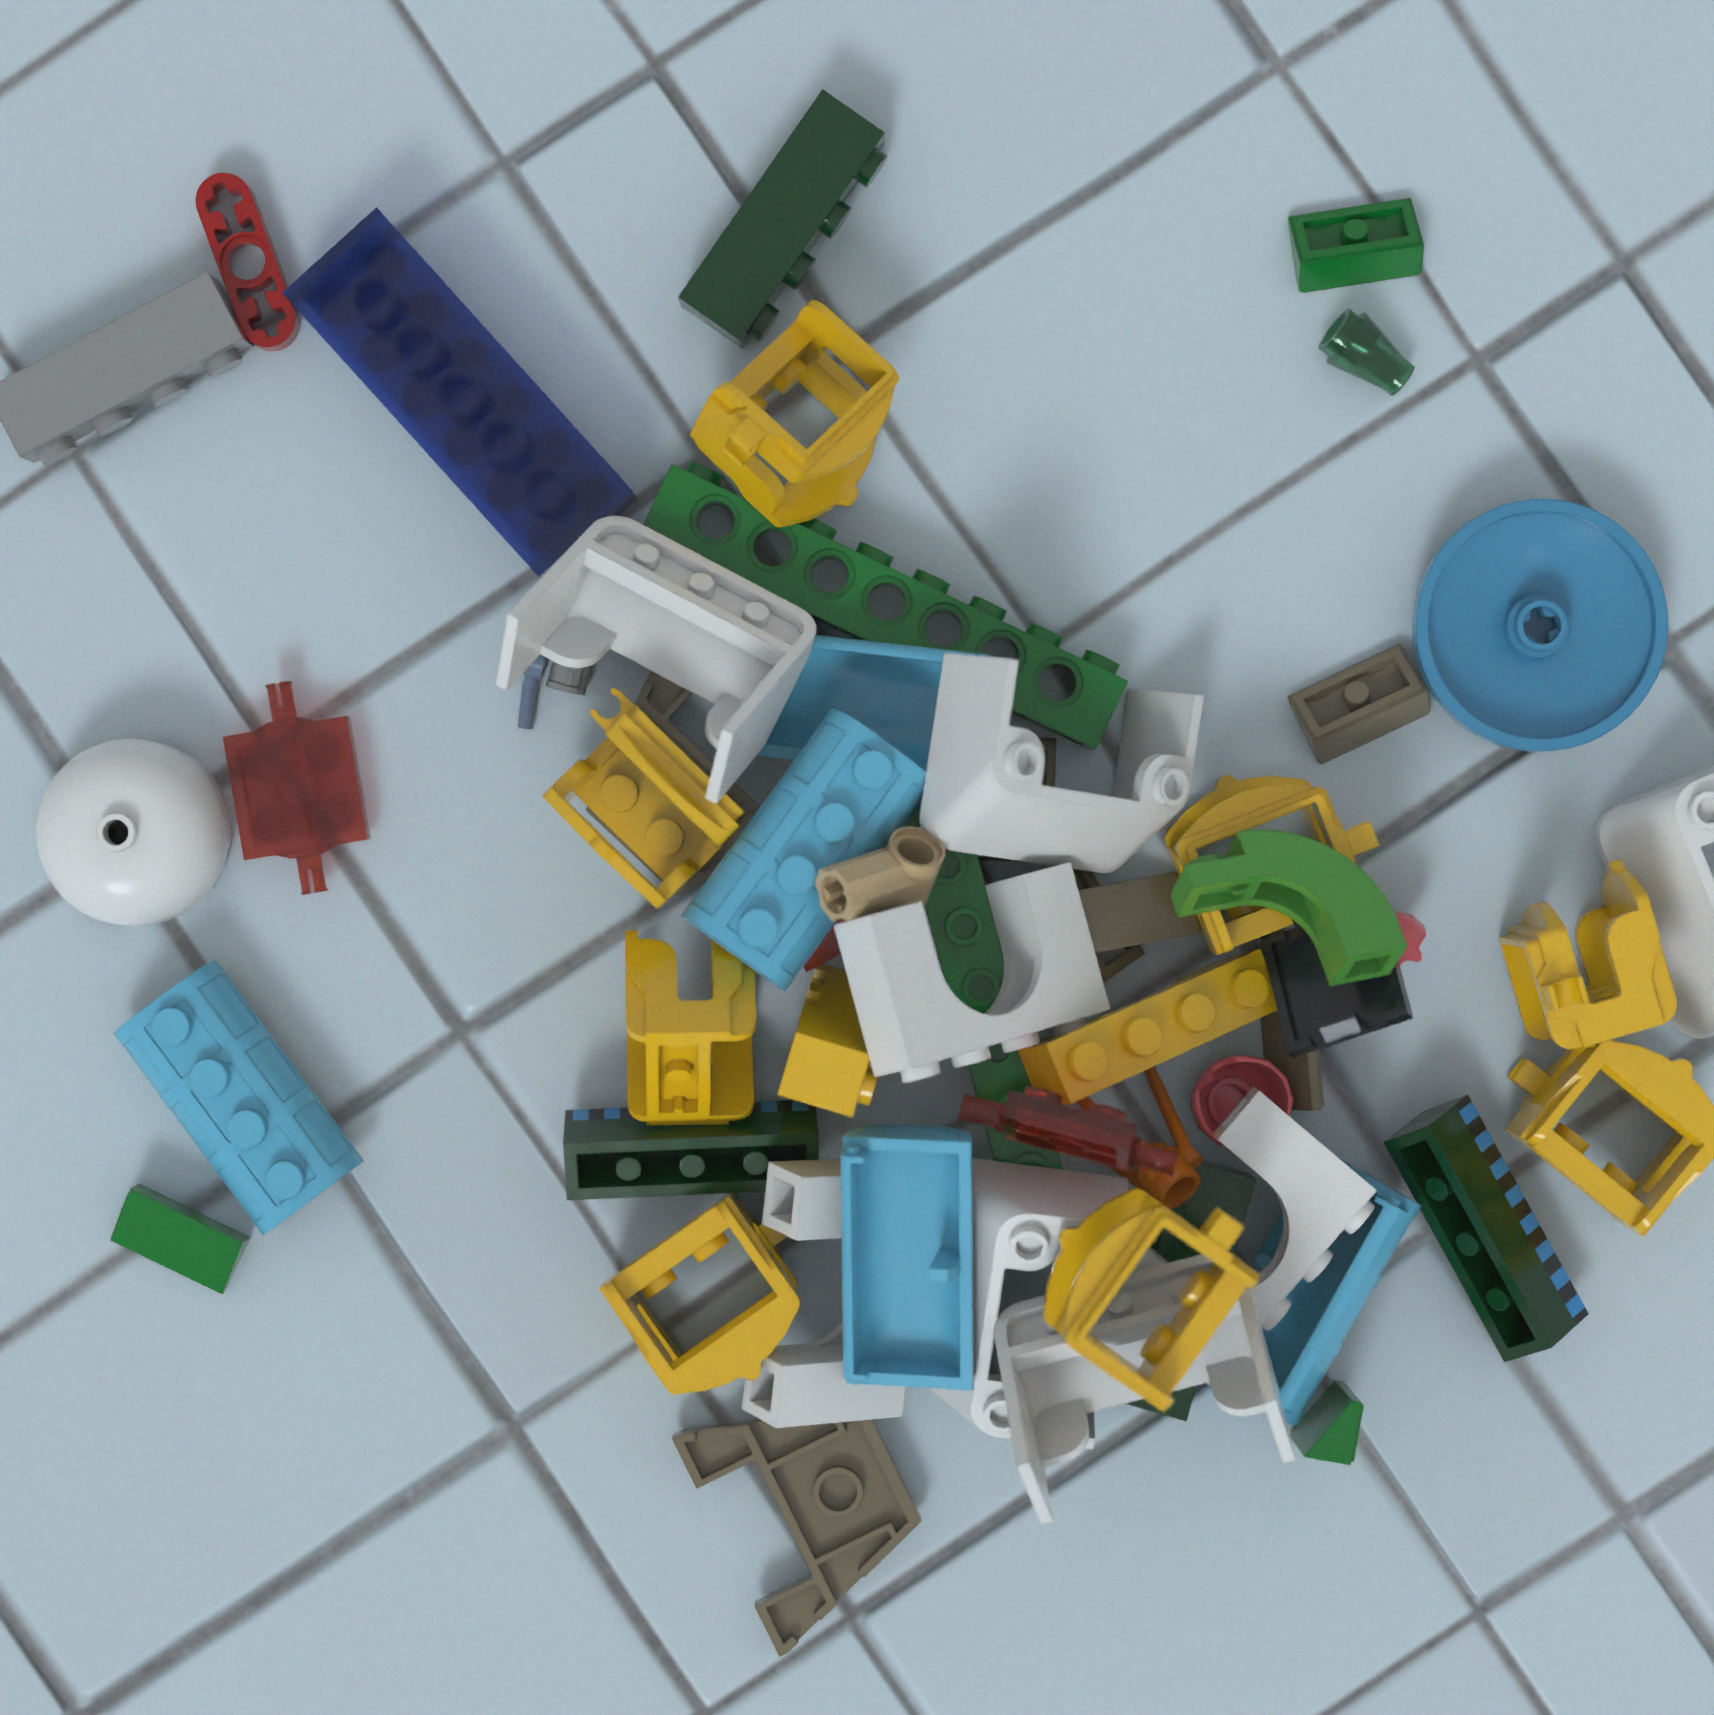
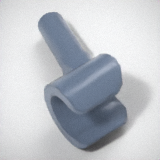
[517,654,550,729]

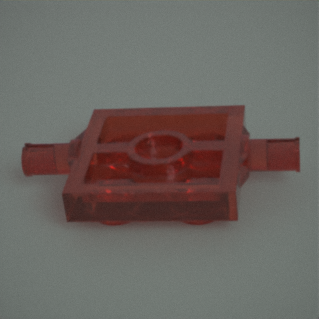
[223,681,371,895]
[958,1086,1179,1176]

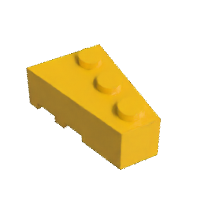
[777,962,878,1117]

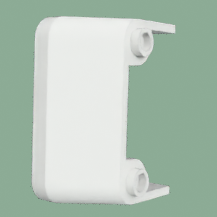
[496,516,816,804]
[920,653,1204,873]
[1594,764,1714,1039]
[927,1158,1129,1449]
[994,1254,1296,1524]

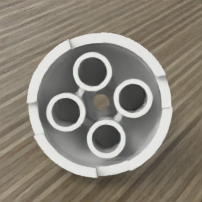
[36,738,232,926]

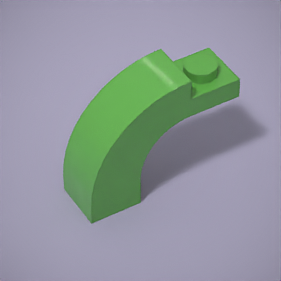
[1170,830,1408,986]

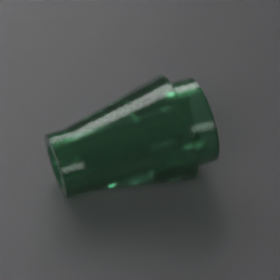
[1318,308,1415,396]

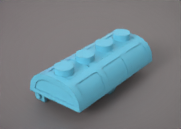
[757,635,993,772]
[680,708,926,992]
[113,960,364,1235]
[840,1124,974,1391]
[1251,1158,1421,1427]

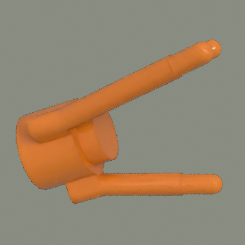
[1077,1066,1203,1209]

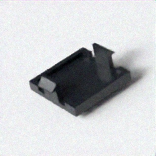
[1260,920,1413,1058]

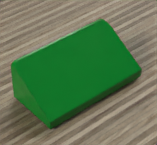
[1288,198,1424,293]
[110,1184,251,1294]
[1290,1380,1364,1465]

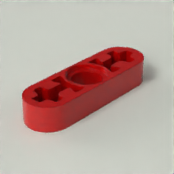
[195,173,300,351]

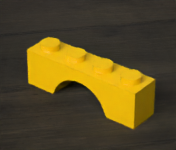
[1018,949,1277,1109]

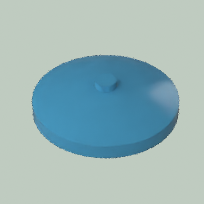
[1412,499,1668,752]

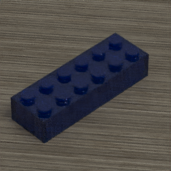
[282,207,638,578]

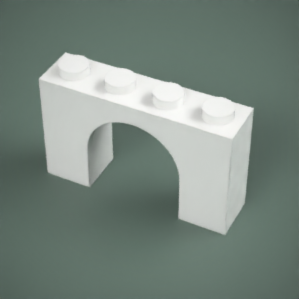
[834,862,1111,1083]
[1132,1086,1377,1386]
[742,1159,908,1428]

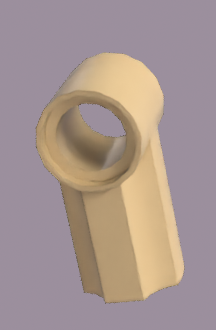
[815,826,946,922]

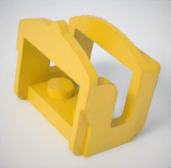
[689,300,899,528]
[542,688,747,909]
[1164,775,1379,955]
[1499,859,1677,1049]
[625,930,756,1126]
[1505,1040,1714,1237]
[1043,1188,1261,1413]
[599,1193,800,1394]

